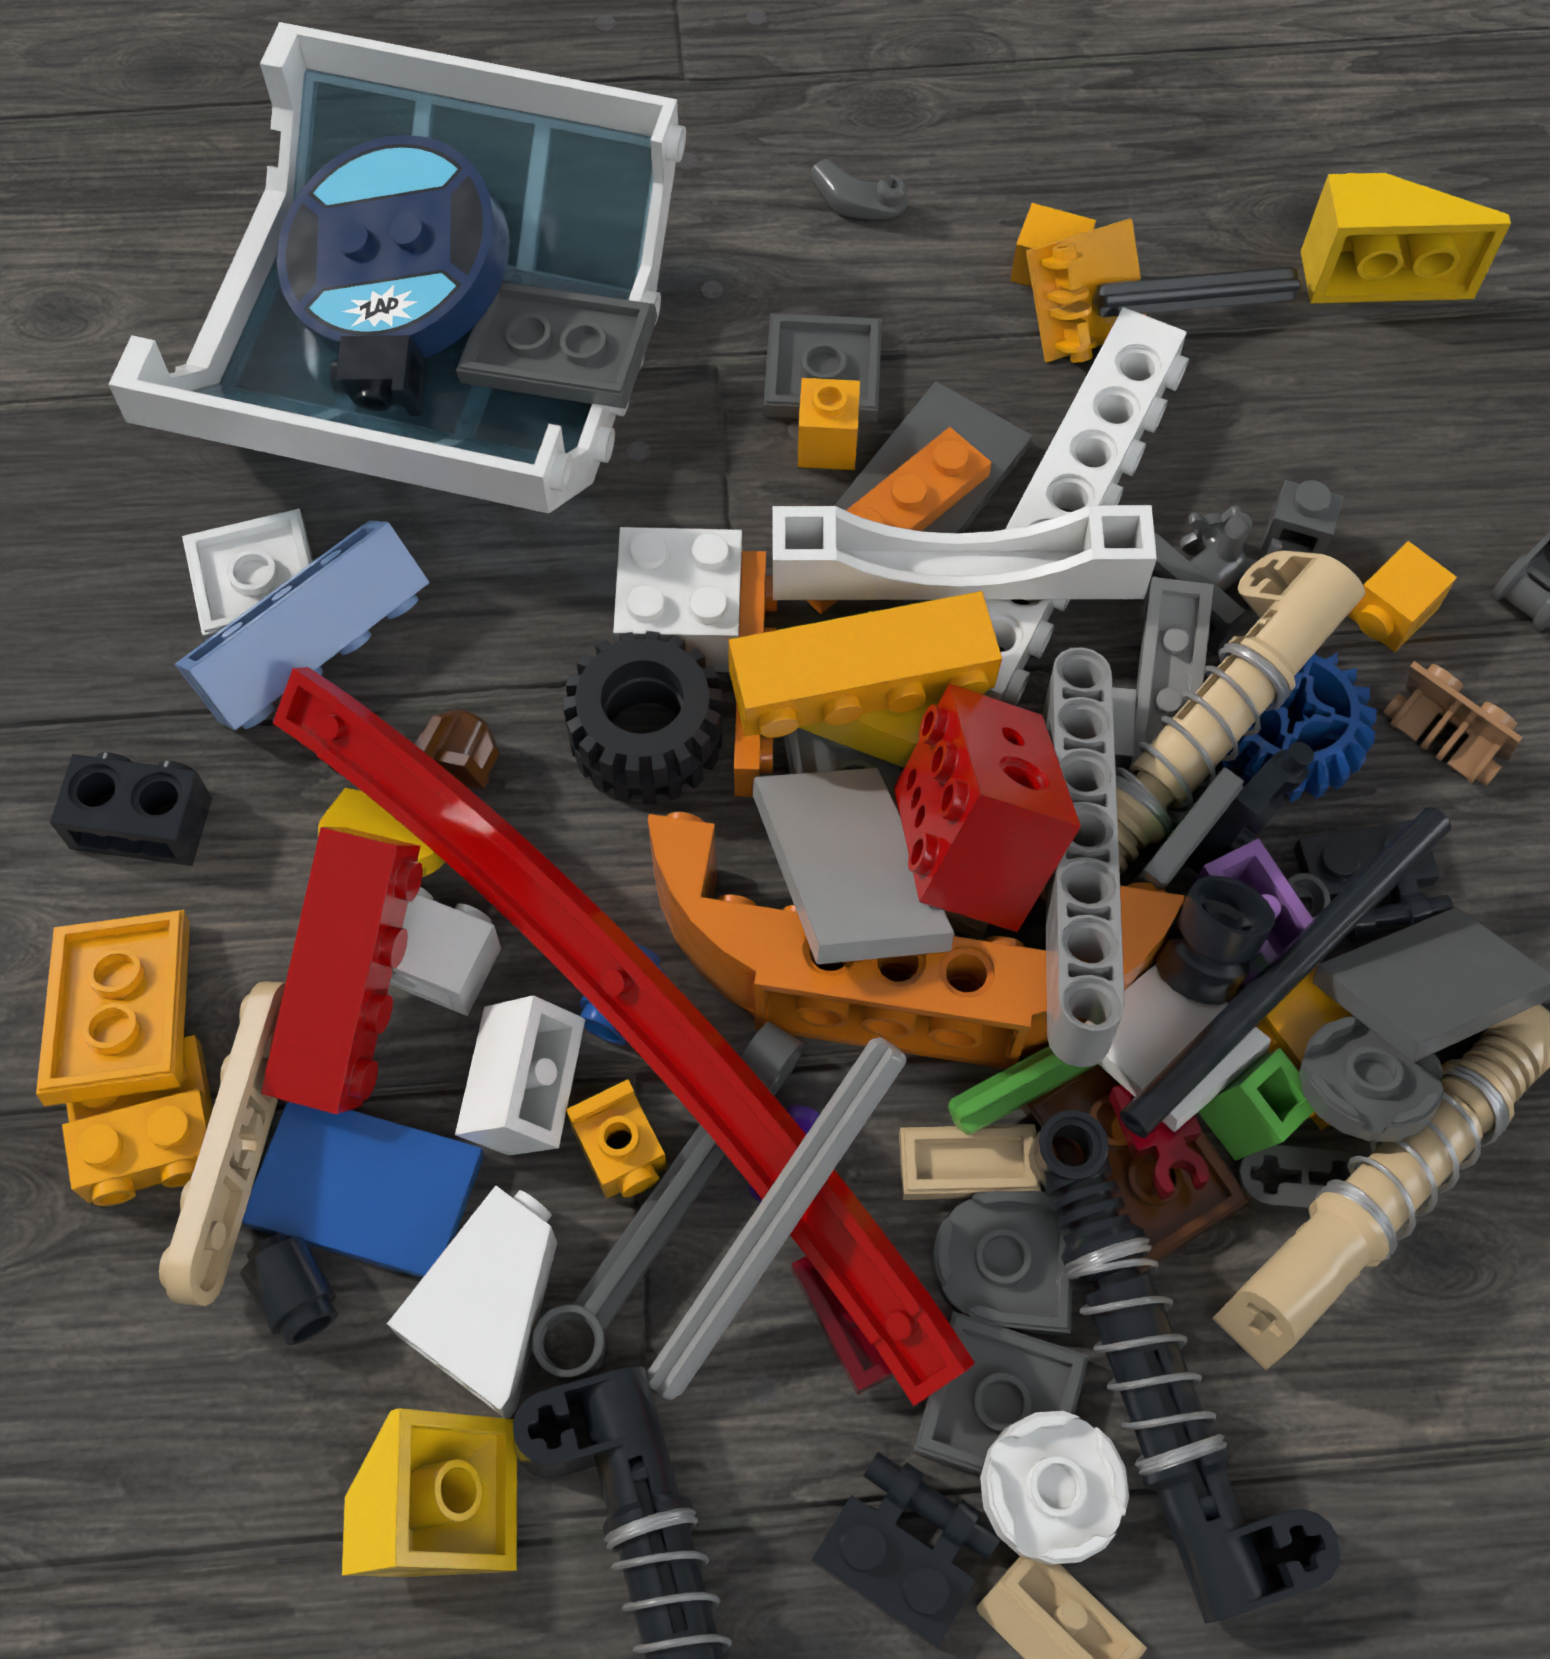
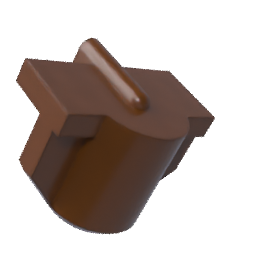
[415,709,499,789]

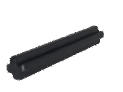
[1092,266,1302,318]

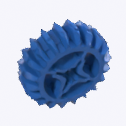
[1221,652,1377,803]

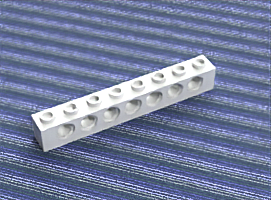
[983,307,1189,706]

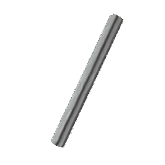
[647,1037,906,1400]

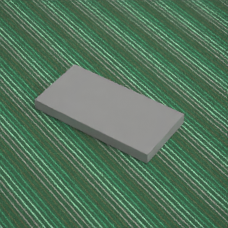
[753,768,954,964]

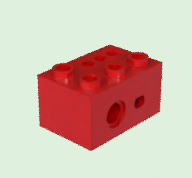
[894,684,1081,932]

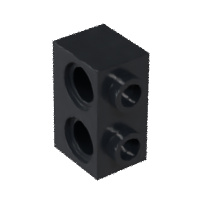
[50,752,212,866]

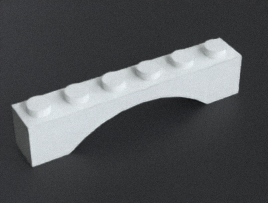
[773,505,1157,600]

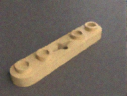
[159,981,286,1306]

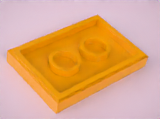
[36,910,190,1106]

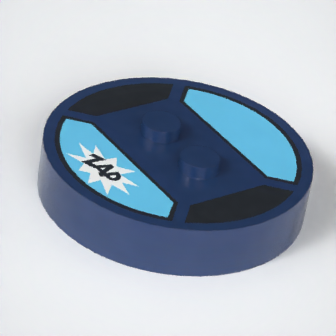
[277,135,509,358]

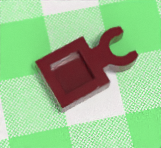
[1109,1085,1209,1201]

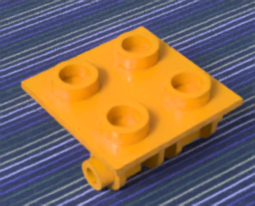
[1026,218,1146,363]

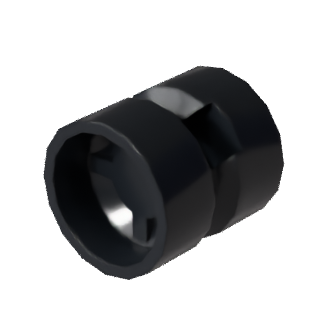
[1156,875,1275,1005]

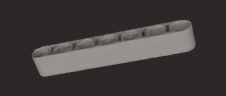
[1043,647,1125,1067]

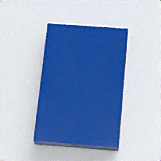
[242,1101,485,1279]

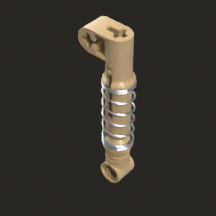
[1039,551,1365,904]
[1212,1004,1550,1370]

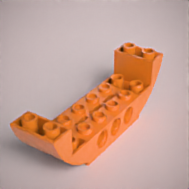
[648,812,1184,1069]

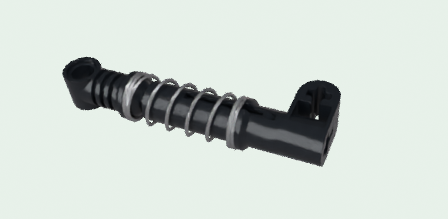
[1028,1110,1341,1624]
[513,1366,732,1659]

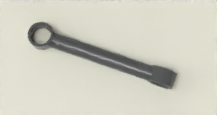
[532,1022,804,1383]

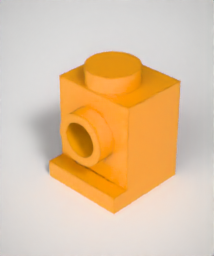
[566,1079,667,1199]

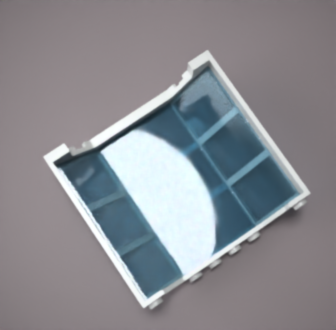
[108,22,686,513]

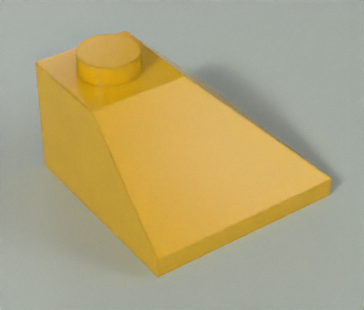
[342,1408,517,1577]

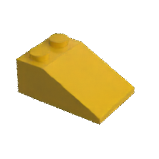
[1301,173,1511,304]

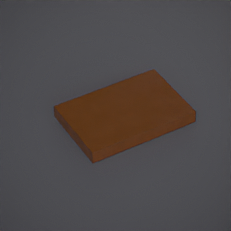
[1021,1064,1251,1274]

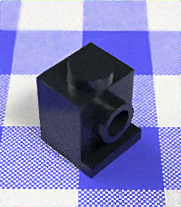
[330,335,427,416]

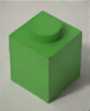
[1198,1048,1314,1161]

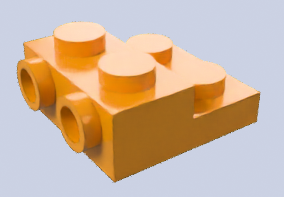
[62,1035,213,1206]

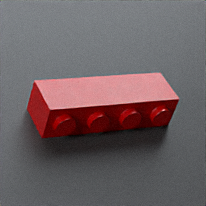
[261,827,423,1115]

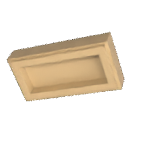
[899,1124,1041,1200]

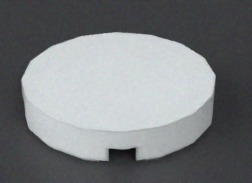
[980,1411,1129,1565]

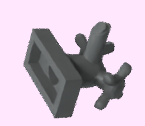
[1146,505,1283,655]

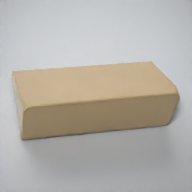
[977,1556,1147,1659]

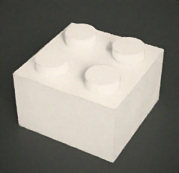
[613,527,742,672]

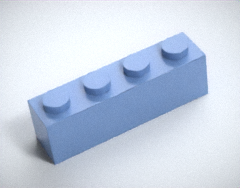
[174,520,430,730]

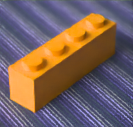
[728,591,1002,738]

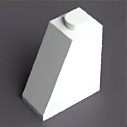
[387,1186,557,1419]

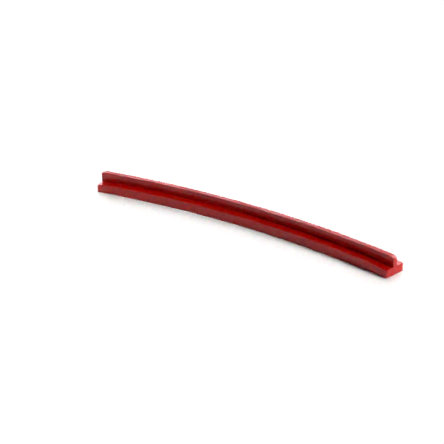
[273,667,975,1406]

